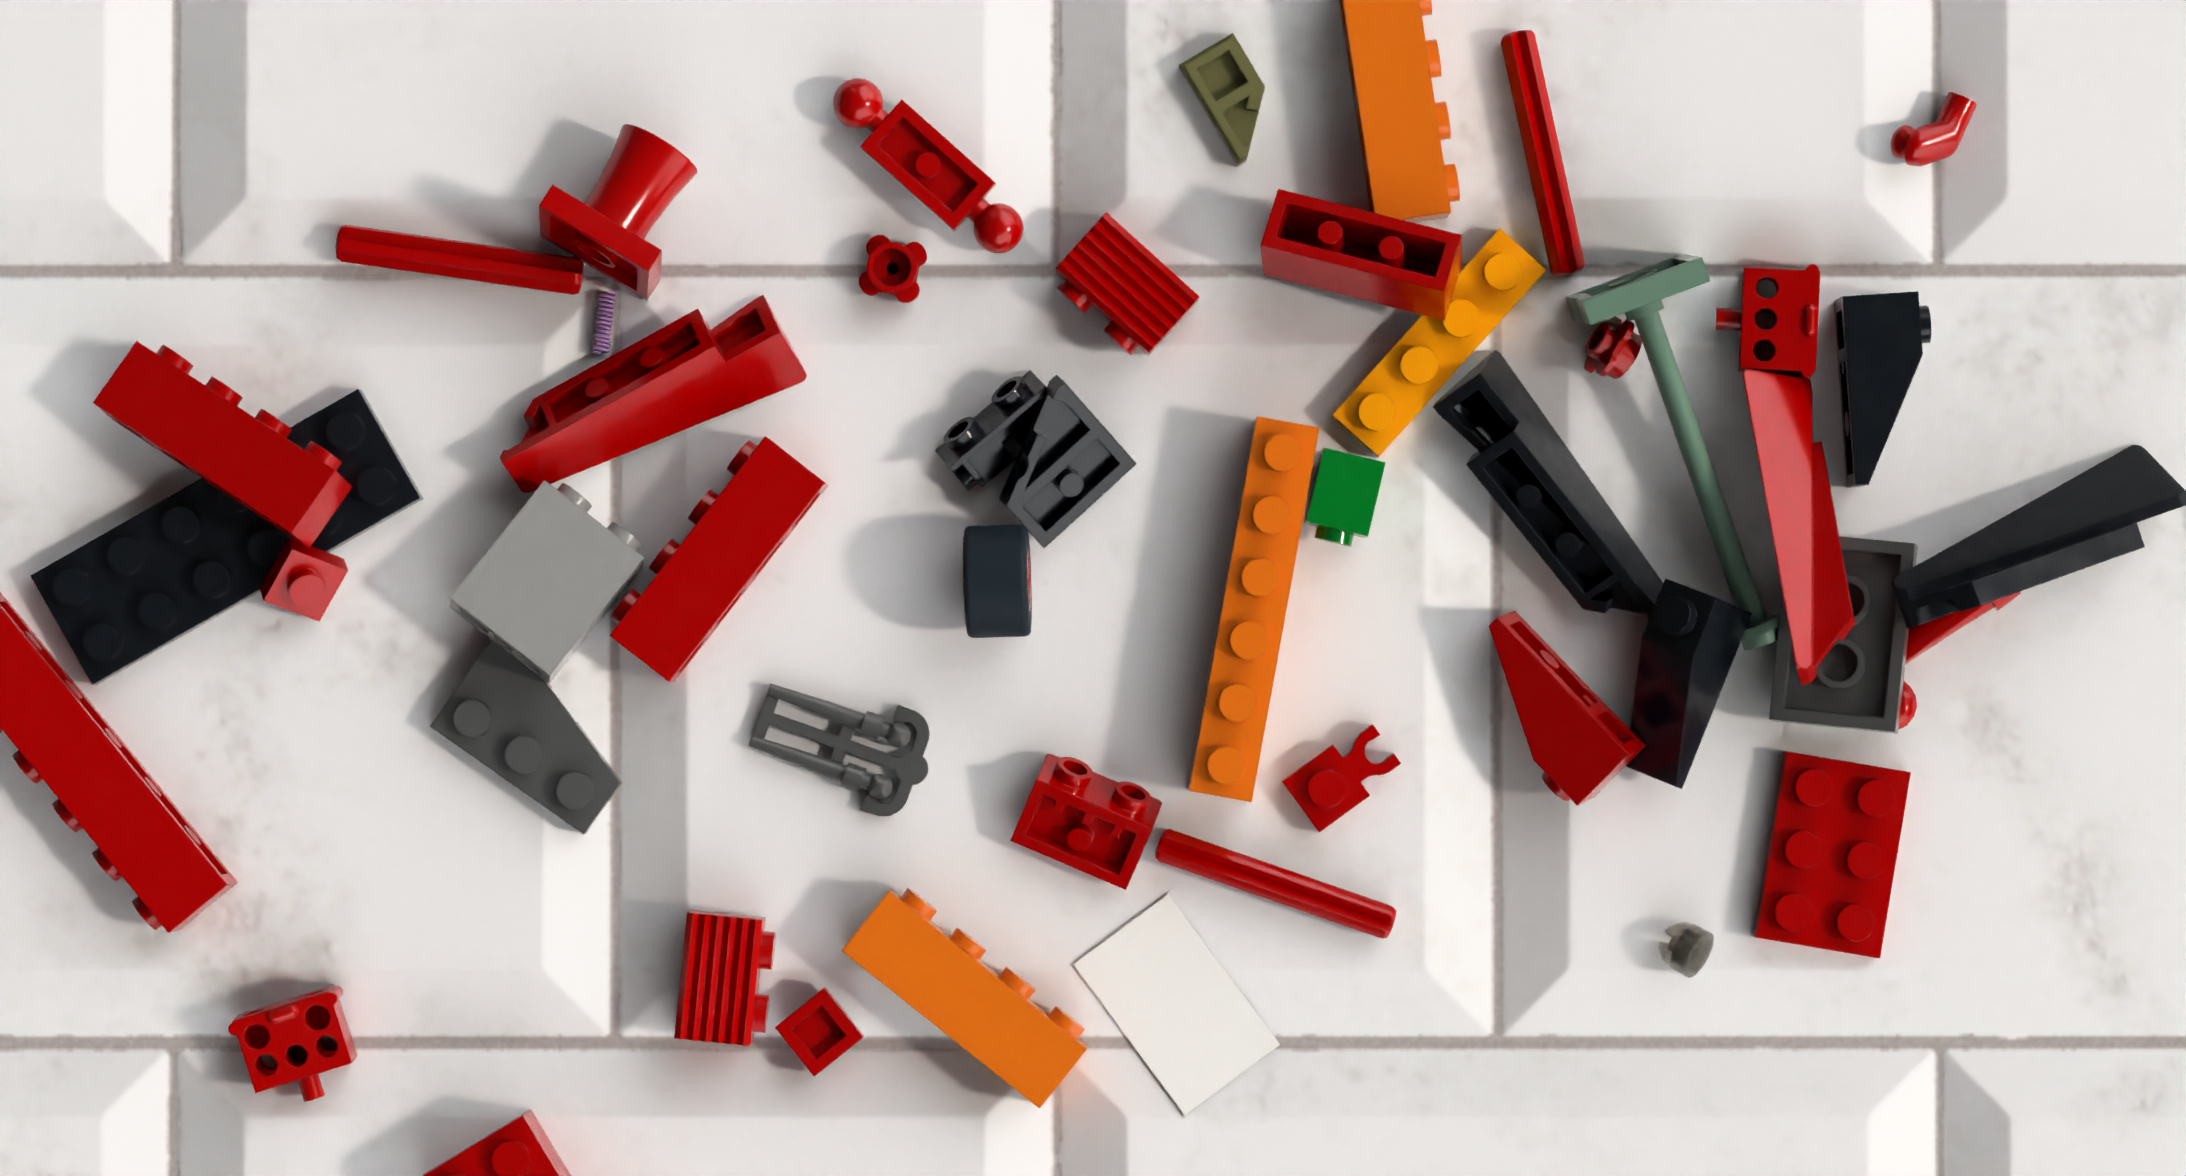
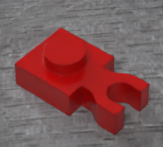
[1282,725,1401,833]

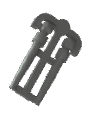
[748,683,930,816]

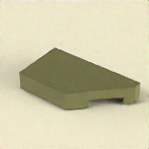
[1179,33,1265,166]

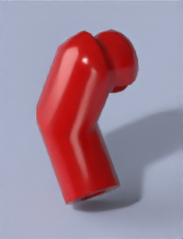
[1890,92,1977,167]

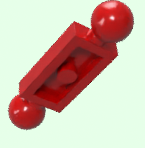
[833,78,1024,253]

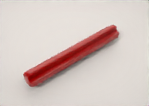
[1501,30,1585,276]
[335,225,584,295]
[1155,829,1396,939]

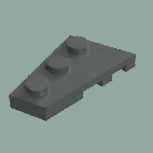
[430,639,622,834]

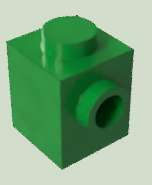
[1304,448,1386,547]

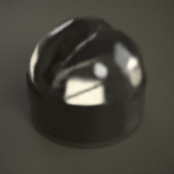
[1658,922,1714,978]

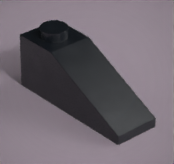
[1834,291,1931,488]
[1626,578,1752,789]

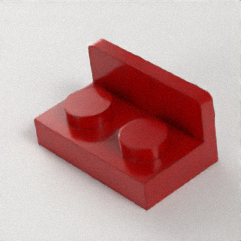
[1010,754,1162,890]

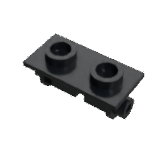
[935,370,1047,491]

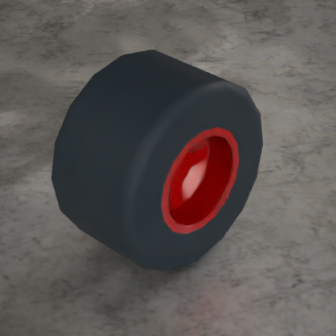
[963,525,1032,638]

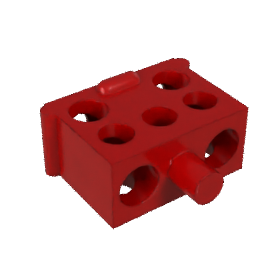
[1715,264,1820,379]
[228,985,357,1102]

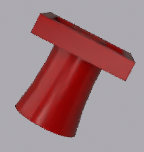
[539,124,698,300]

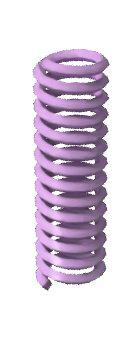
[591,290,616,355]

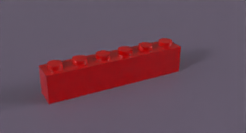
[0,592,238,933]

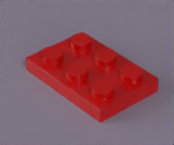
[1753,751,1911,958]

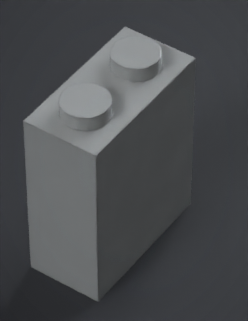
[449,480,644,684]

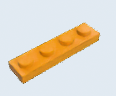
[1332,229,1546,458]

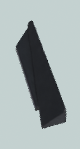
[1433,350,1663,621]
[1892,445,2186,629]

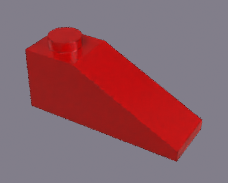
[1489,611,1645,806]

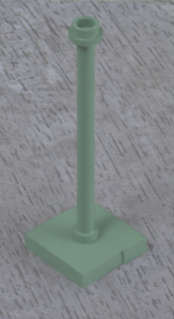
[1566,254,1779,650]

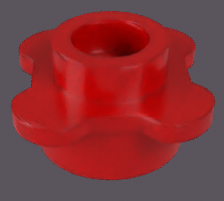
[859,235,927,303]
[1584,316,1642,379]

